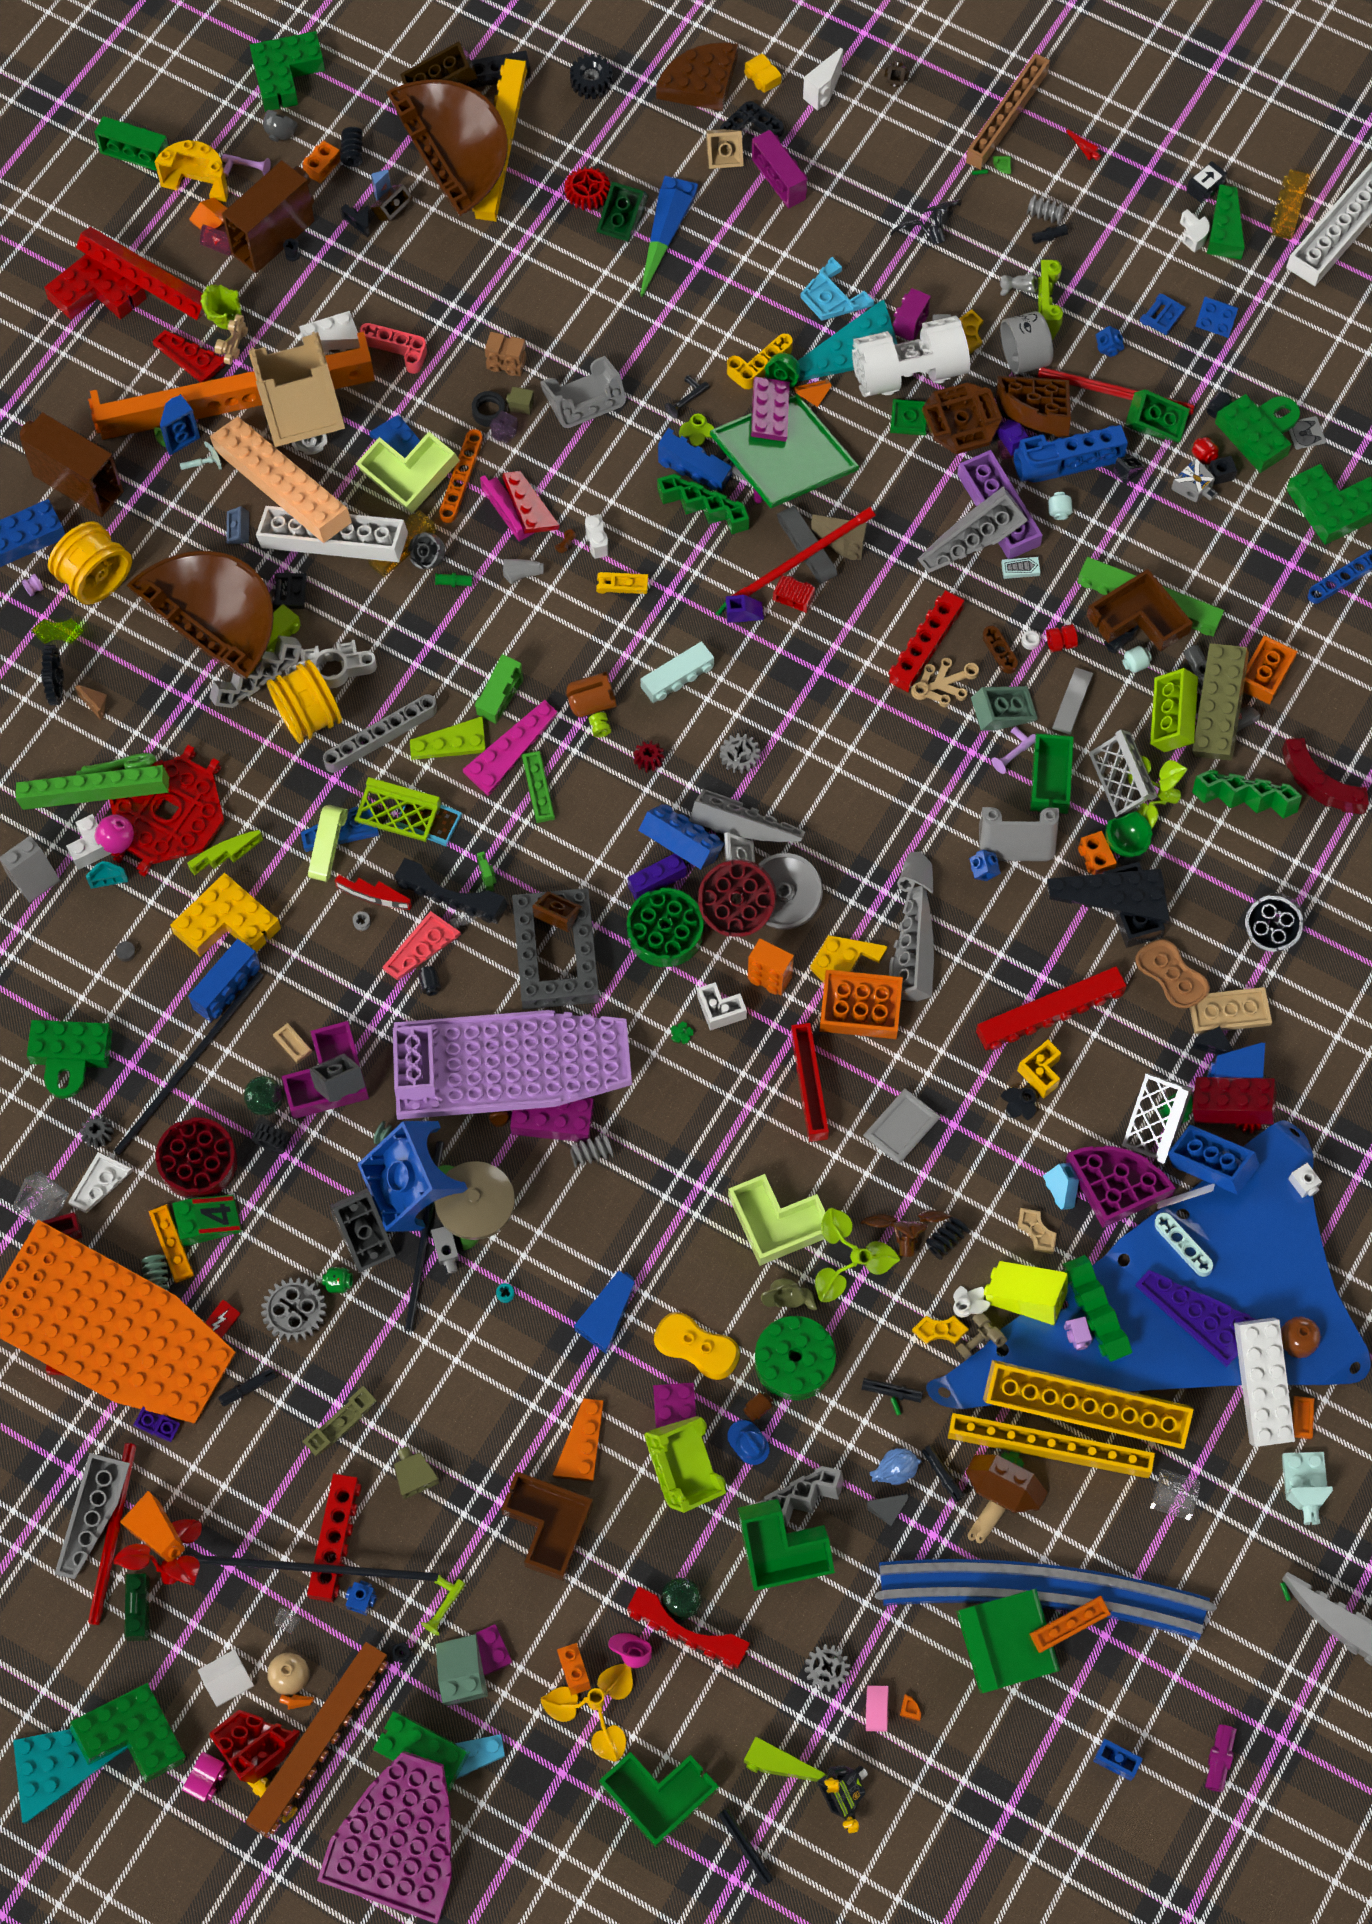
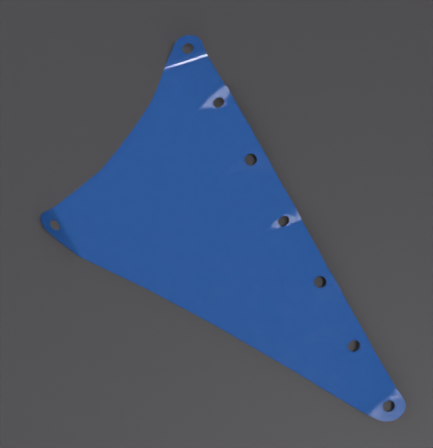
[926,1120,1371,1409]

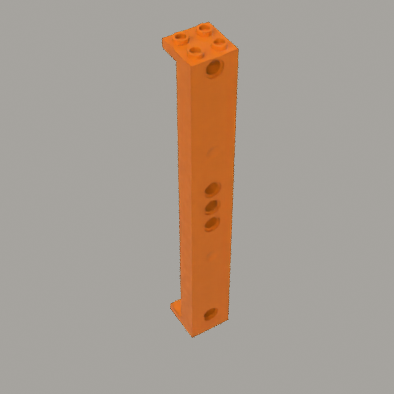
[88,332,375,440]

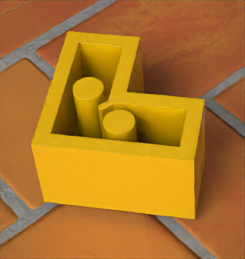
[1017,1039,1061,1099]

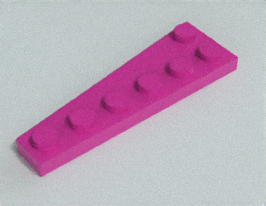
[463,700,558,796]

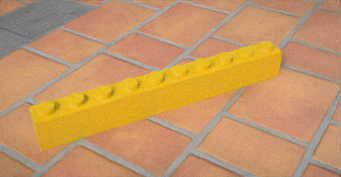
[472,59,527,222]
[948,1413,1155,1479]

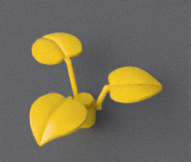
[541,1664,633,1762]

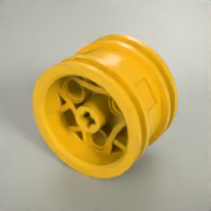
[48,521,132,605]
[267,660,342,744]

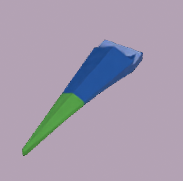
[640,176,698,297]

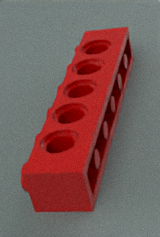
[888,590,965,693]
[307,1474,362,1603]

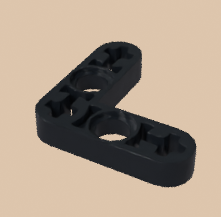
[720,101,784,137]

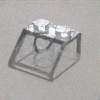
[12,1171,69,1225]
[1150,1469,1200,1520]

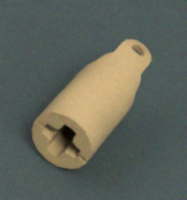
[968,1501,1006,1543]

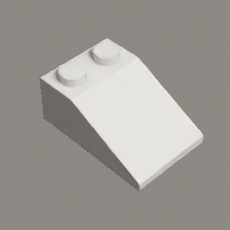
[803,48,843,111]

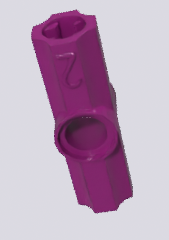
[1205,1724,1237,1792]

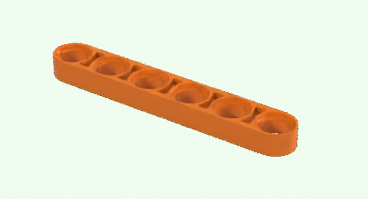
[439,429,483,523]

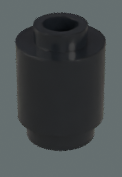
[1206,392,1232,418]
[418,966,441,996]

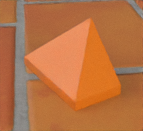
[793,379,832,407]

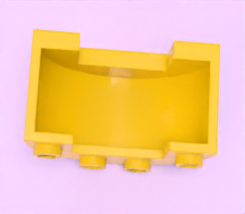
[155,140,228,202]

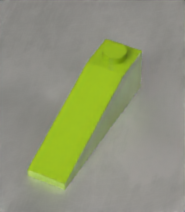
[744,1737,827,1782]

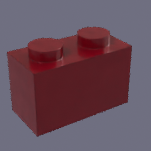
[42,1212,83,1240]

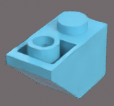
[1043,1163,1079,1210]

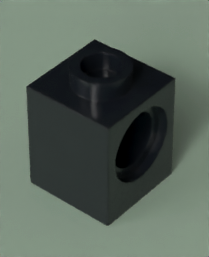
[1207,456,1237,485]

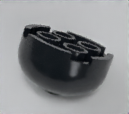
[1245,893,1305,952]

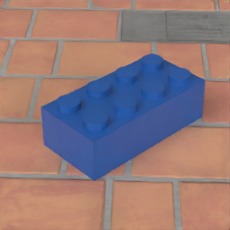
[0,499,65,567]
[638,804,724,869]
[188,938,260,1023]
[1168,1125,1260,1195]

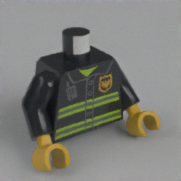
[817,1765,868,1833]

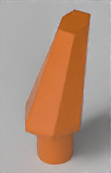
[279,1694,314,1710]

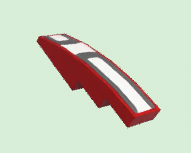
[335,874,412,910]

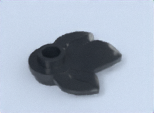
[1000,1087,1037,1120]

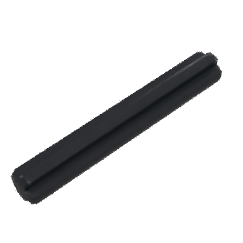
[719,1809,773,1885]

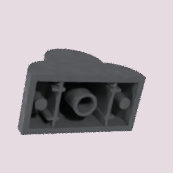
[330,1188,396,1273]

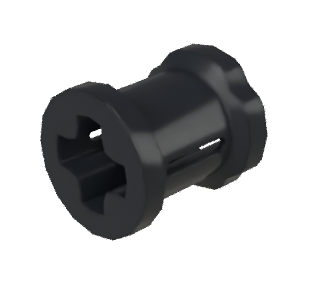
[283,238,301,262]

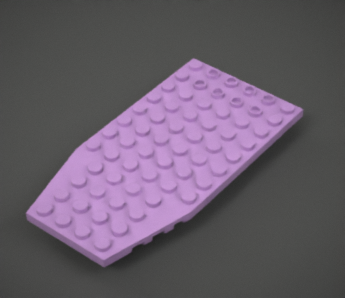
[393,1010,632,1120]

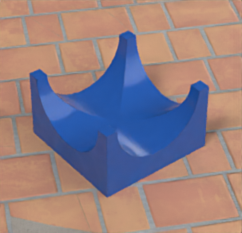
[357,1121,468,1232]

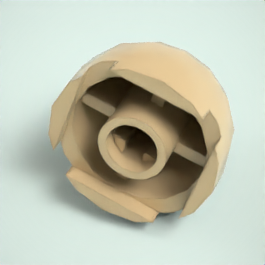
[268,1652,310,1696]

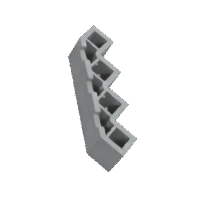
[209,635,302,708]
[739,1466,844,1532]

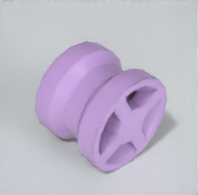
[21,574,44,597]

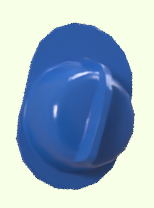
[727,1420,769,1465]

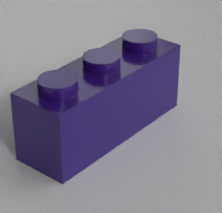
[627,853,687,900]

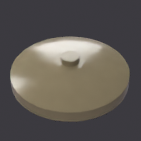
[435,1161,515,1240]

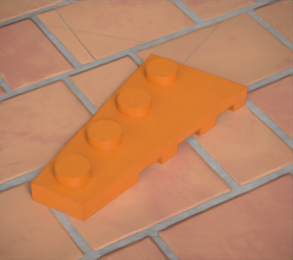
[553,1398,604,1482]

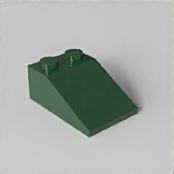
[596,181,649,242]

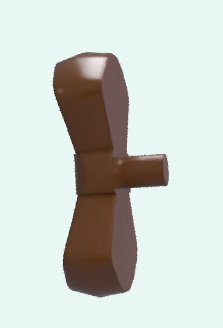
[555,529,577,553]

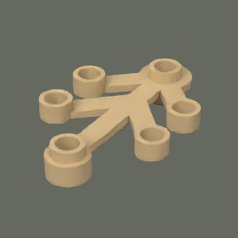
[215,314,248,365]
[911,658,979,707]

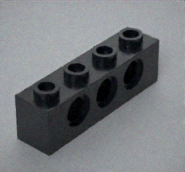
[465,50,531,89]

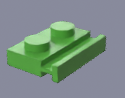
[477,852,496,892]

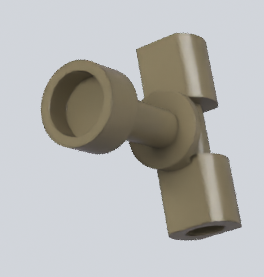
[956,1313,1007,1360]

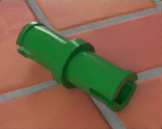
[435,573,472,587]

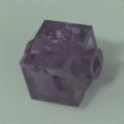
[490,410,518,443]

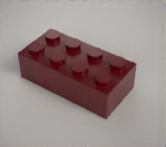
[1192,1077,1277,1124]

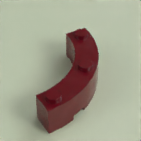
[1282,738,1369,814]

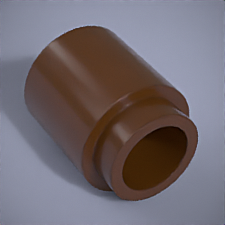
[743,1392,773,1422]

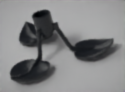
[890,199,962,245]

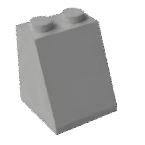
[0,836,60,903]

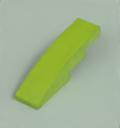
[187,830,263,876]

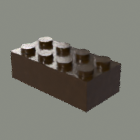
[400,41,478,85]

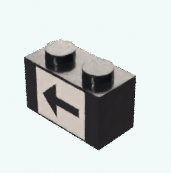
[1186,161,1227,204]

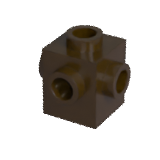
[884,61,910,87]

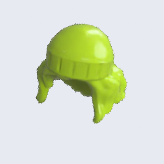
[200,284,242,330]

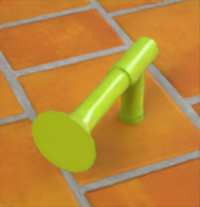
[421,1575,465,1635]

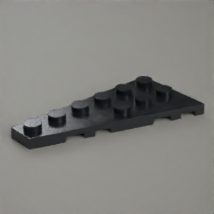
[1047,869,1170,924]

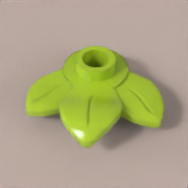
[679,414,714,447]

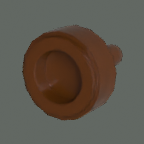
[489,1111,509,1127]

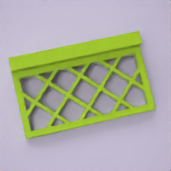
[354,777,441,842]

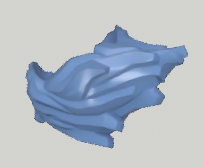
[870,1448,921,1485]

